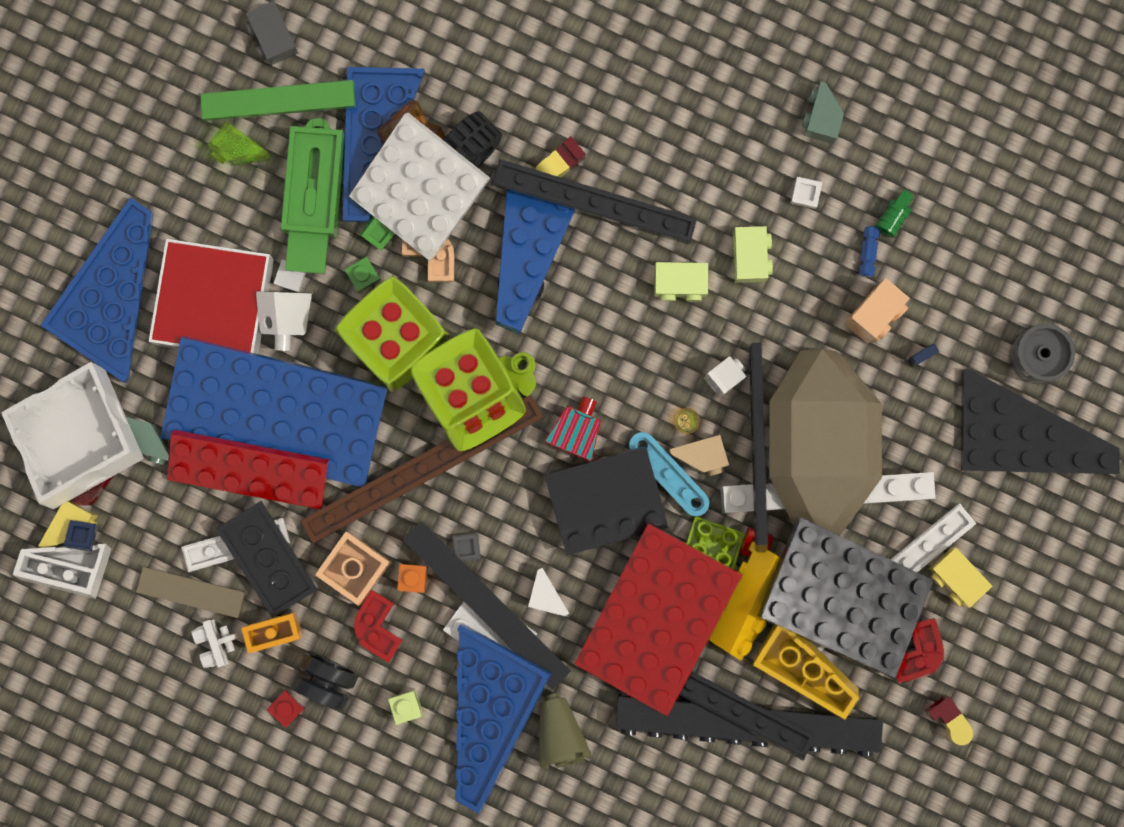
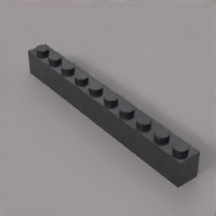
[615,695,883,757]

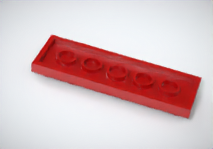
[167,430,329,509]

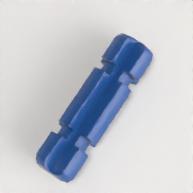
[859,226,880,277]

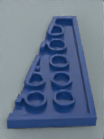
[343,67,425,223]
[495,190,576,335]

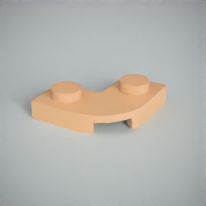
[402,239,455,282]

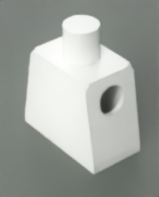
[256,292,311,351]

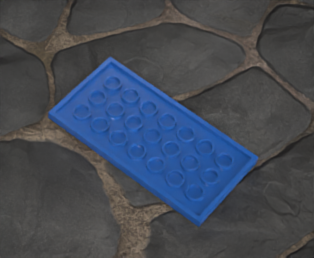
[160,336,388,487]

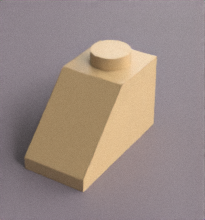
[668,435,729,477]

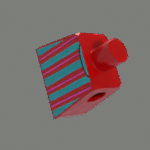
[545,396,601,461]

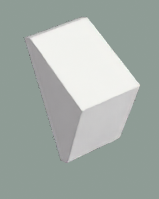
[528,568,569,616]

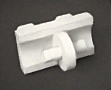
[191,619,239,668]

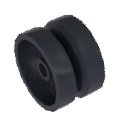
[291,653,359,711]

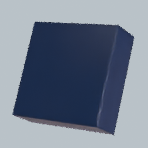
[908,344,940,367]
[64,520,98,552]

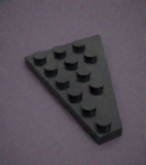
[961,369,1120,475]

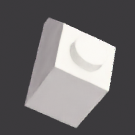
[704,356,746,398]

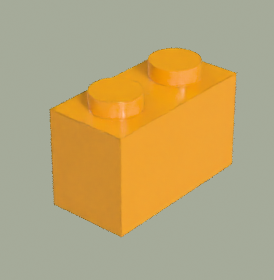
[241,612,303,654]

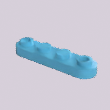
[629,432,709,516]

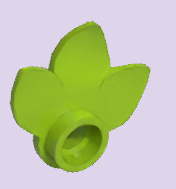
[498,352,536,397]

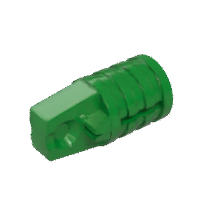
[875,190,913,238]

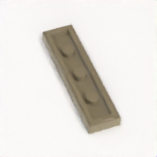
[136,567,246,618]

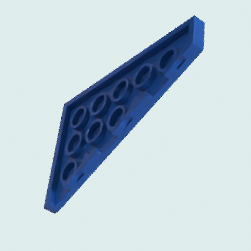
[40,197,154,383]
[456,623,552,814]

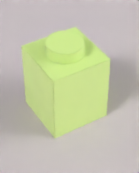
[388,689,423,725]

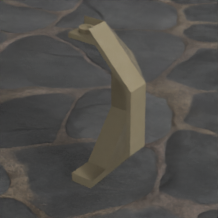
[769,349,882,536]

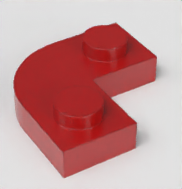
[354,590,403,663]
[896,618,944,684]

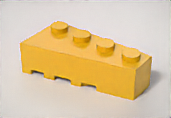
[709,542,780,661]
[753,624,859,720]

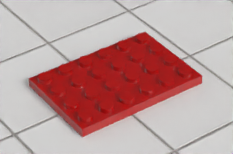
[574,523,743,716]

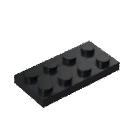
[216,500,317,618]

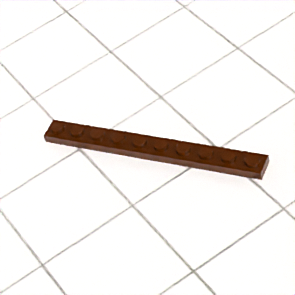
[300,395,543,544]

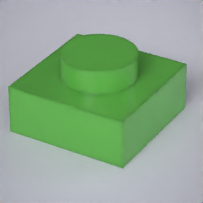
[359,216,395,251]
[345,257,380,293]

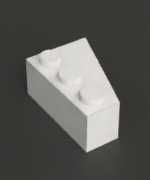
[13,544,111,599]

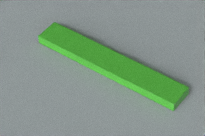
[201,80,356,121]

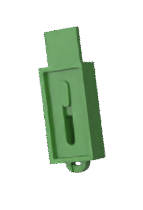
[281,118,345,274]

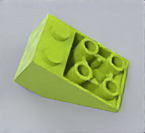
[686,516,744,569]

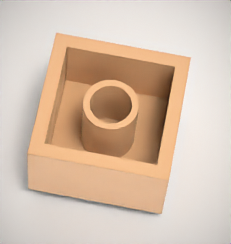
[844,278,910,344]
[315,531,391,606]

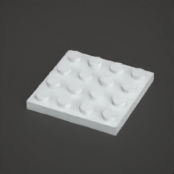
[349,113,490,261]

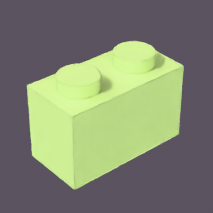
[733,226,773,283]
[654,262,708,302]

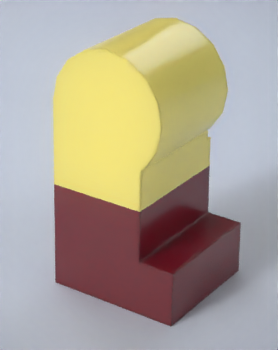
[535,136,586,177]
[924,695,973,745]

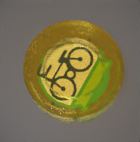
[674,408,700,434]

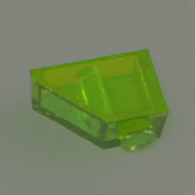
[207,121,271,166]

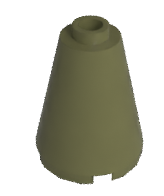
[539,694,592,770]

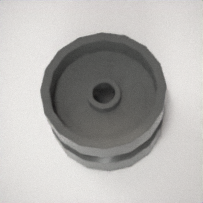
[1009,324,1076,384]

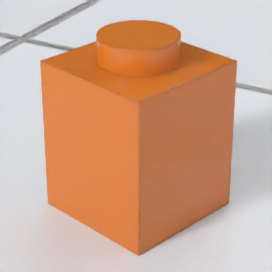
[397,564,428,593]

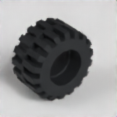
[443,111,503,168]

